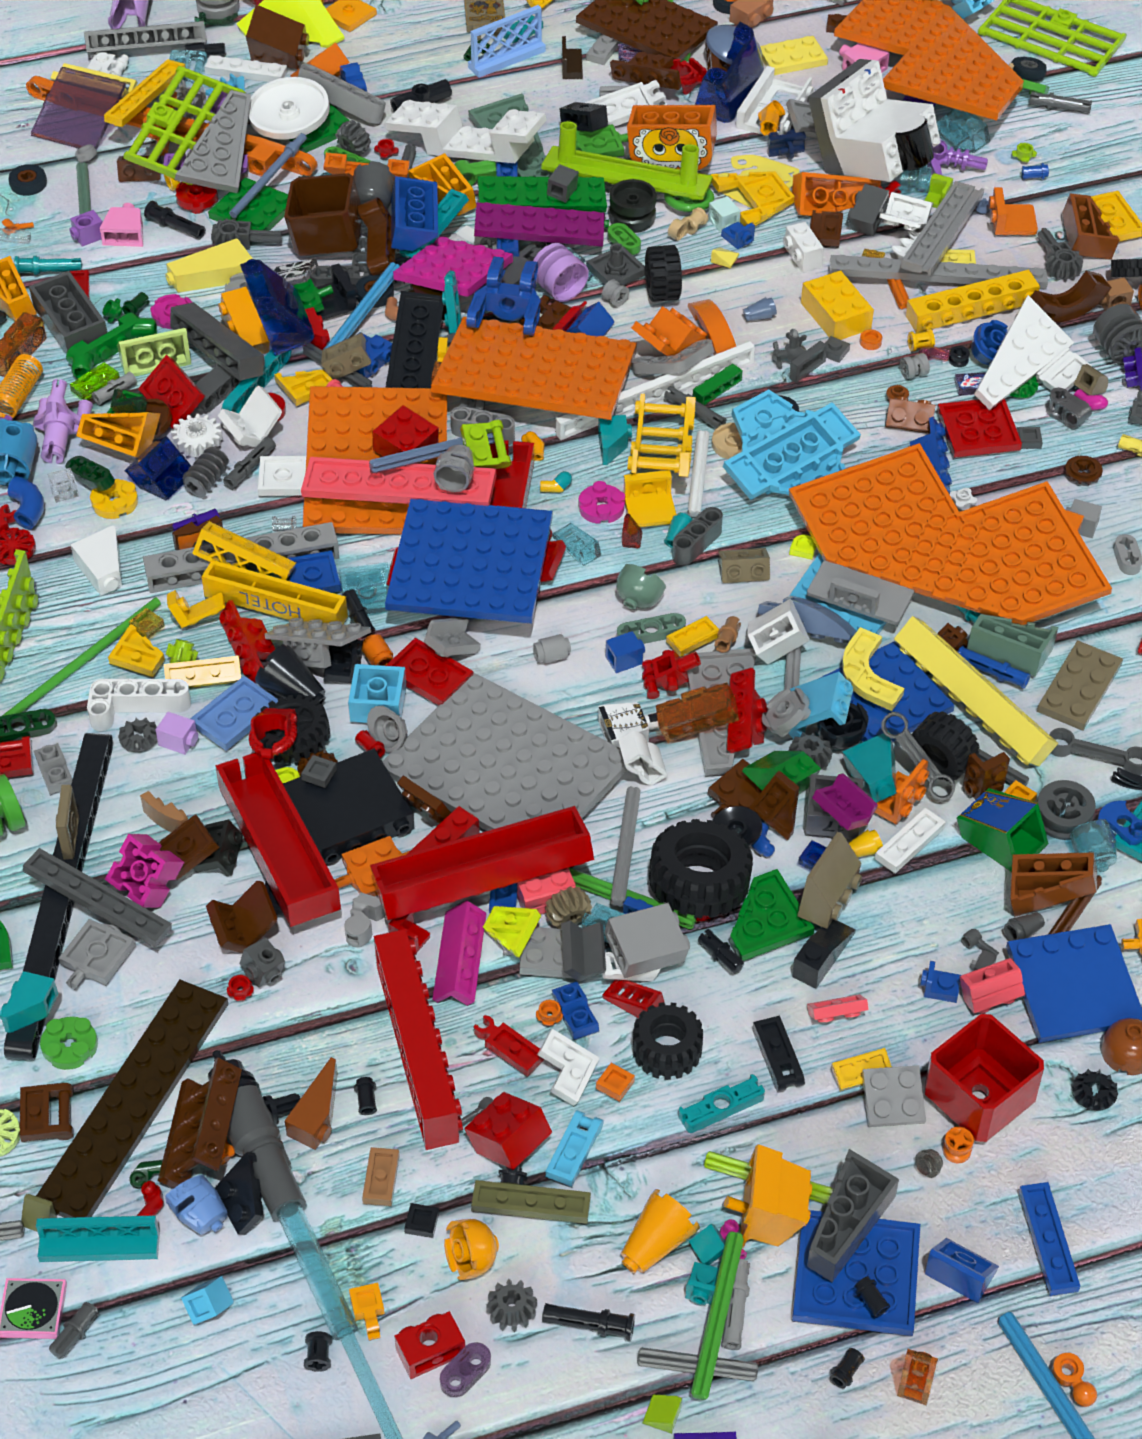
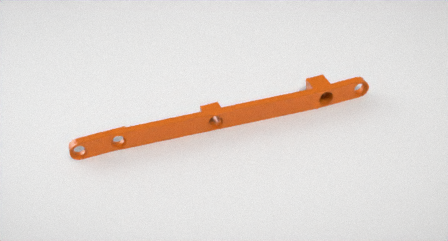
[26,75,318,176]

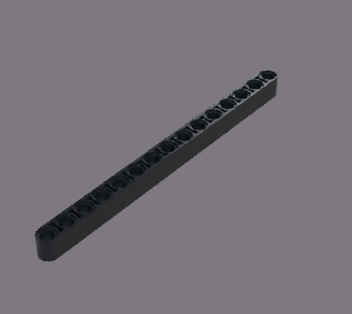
[4,733,113,1060]

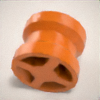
[943,1127,974,1164]

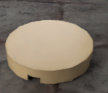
[712,423,743,459]

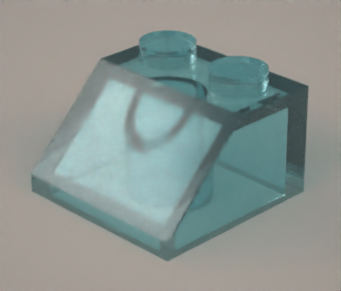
[338,562,391,617]

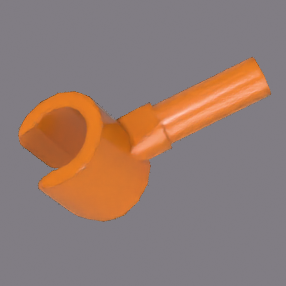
[2,219,34,236]

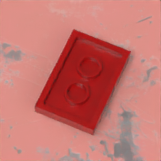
[138,355,205,429]
[385,638,474,706]

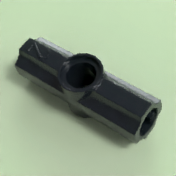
[390,79,452,112]

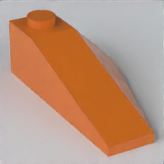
[792,172,881,216]

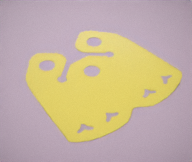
[718,155,800,209]

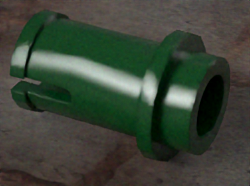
[122,292,150,315]

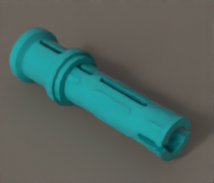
[14,256,82,275]

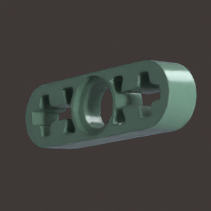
[617,613,686,644]

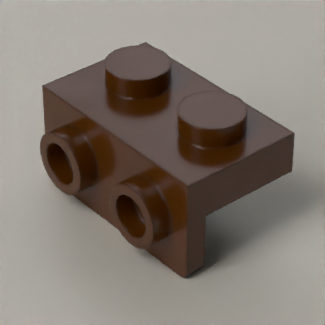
[963,752,1010,800]

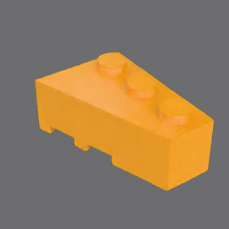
[218,286,270,354]

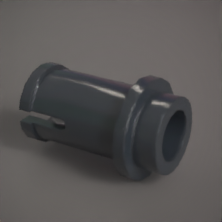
[354,1077,377,1115]
[854,1276,890,1317]
[830,1348,865,1388]

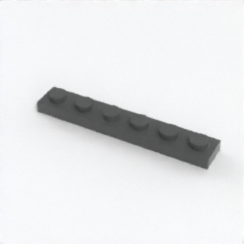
[23,848,172,948]

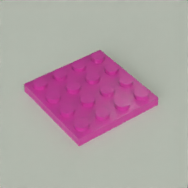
[393,237,513,297]

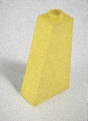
[165,238,258,293]

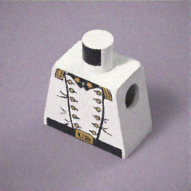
[598,702,660,748]

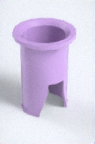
[108,0,149,29]

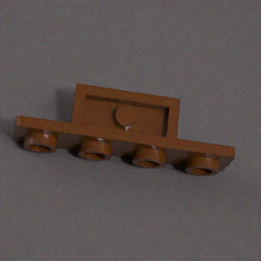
[610,52,682,90]

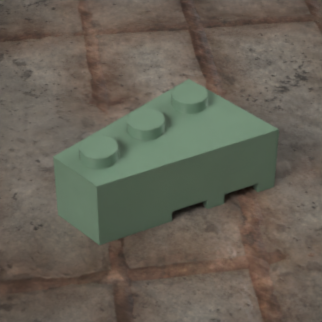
[967,614,1059,676]

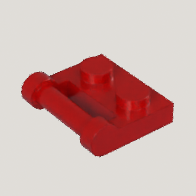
[0,736,33,778]

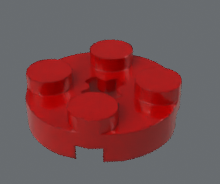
[175,182,218,214]

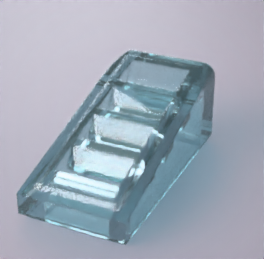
[552,523,601,566]

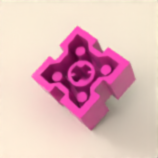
[105,834,184,908]

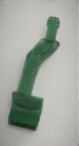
[194,12,238,26]

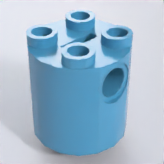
[0,419,37,486]

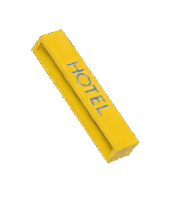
[201,560,348,625]

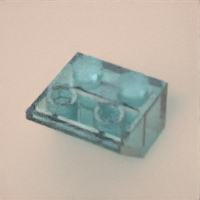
[936,109,990,153]

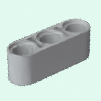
[450,406,515,445]

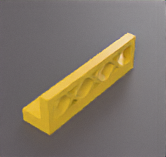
[192,521,296,580]

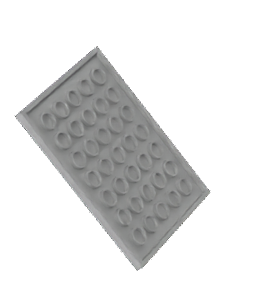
[382,672,627,831]

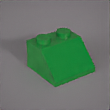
[742,751,821,794]

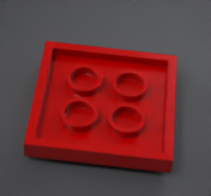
[937,399,1022,458]

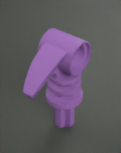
[926,140,988,175]

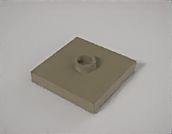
[56,785,79,859]

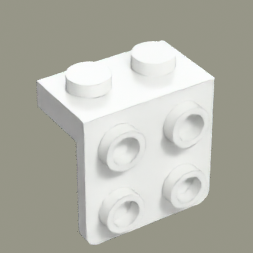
[879,192,933,231]
[218,386,282,447]

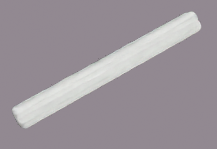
[688,430,709,517]

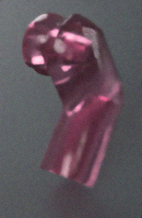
[918,347,950,361]

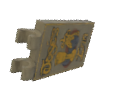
[464,0,505,40]

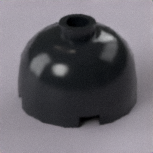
[817,703,869,749]

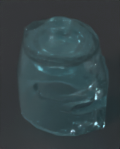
[1069,819,1117,872]

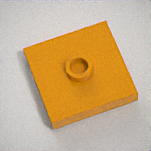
[326,0,377,32]

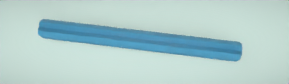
[323,262,400,350]
[998,1312,1095,1439]

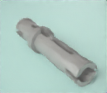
[722,1259,750,1350]

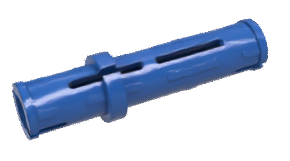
[958,646,1031,689]

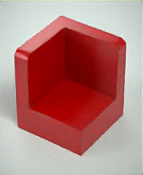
[388,913,430,952]

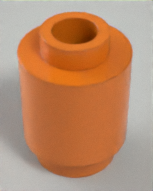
[361,634,393,666]

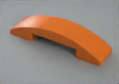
[324,152,410,178]
[688,299,736,355]

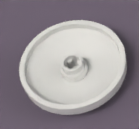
[248,77,330,140]

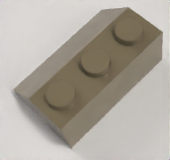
[798,832,862,929]

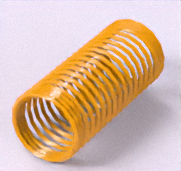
[0,354,43,418]

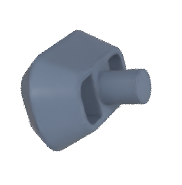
[976,198,989,214]

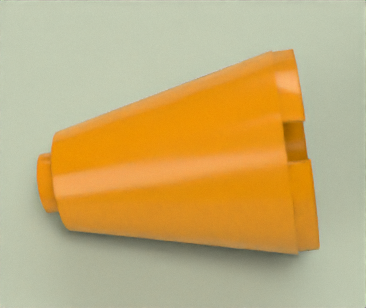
[621,1189,700,1273]

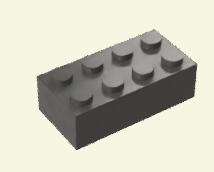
[29,271,108,354]

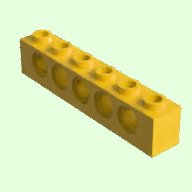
[906,270,1040,333]

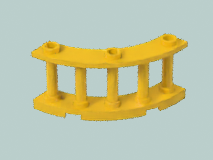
[627,394,696,478]

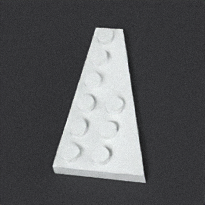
[974,295,1074,410]

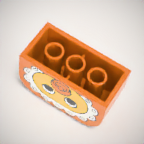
[627,105,717,170]

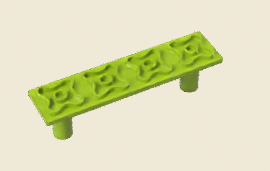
[541,121,713,200]

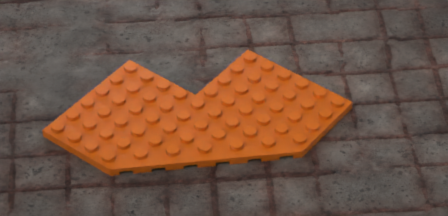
[834,0,1024,121]
[789,443,1112,625]

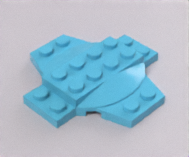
[723,389,861,500]

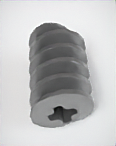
[183,447,229,498]

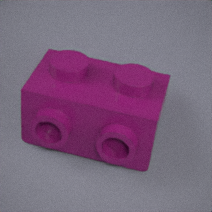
[812,773,878,831]

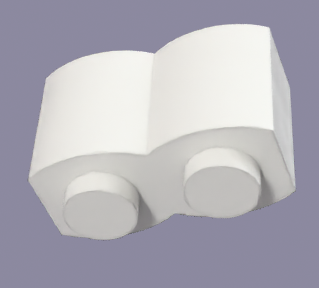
[618,731,667,785]

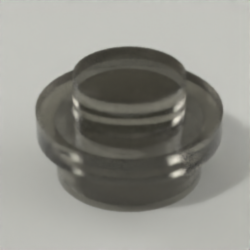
[915,1149,943,1178]

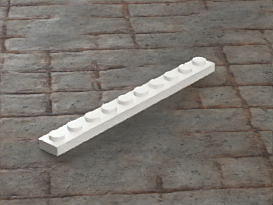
[556,341,755,440]

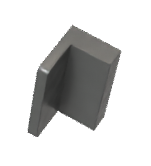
[561,920,606,982]

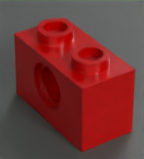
[394,1311,466,1379]

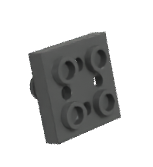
[586,243,645,286]

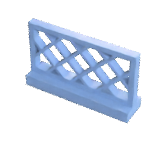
[468,5,546,78]

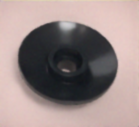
[712,806,762,847]

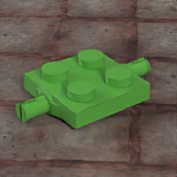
[576,124,628,157]

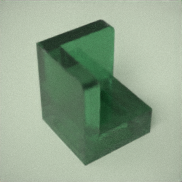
[110,388,147,413]

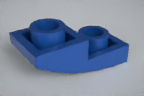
[552,981,599,1040]

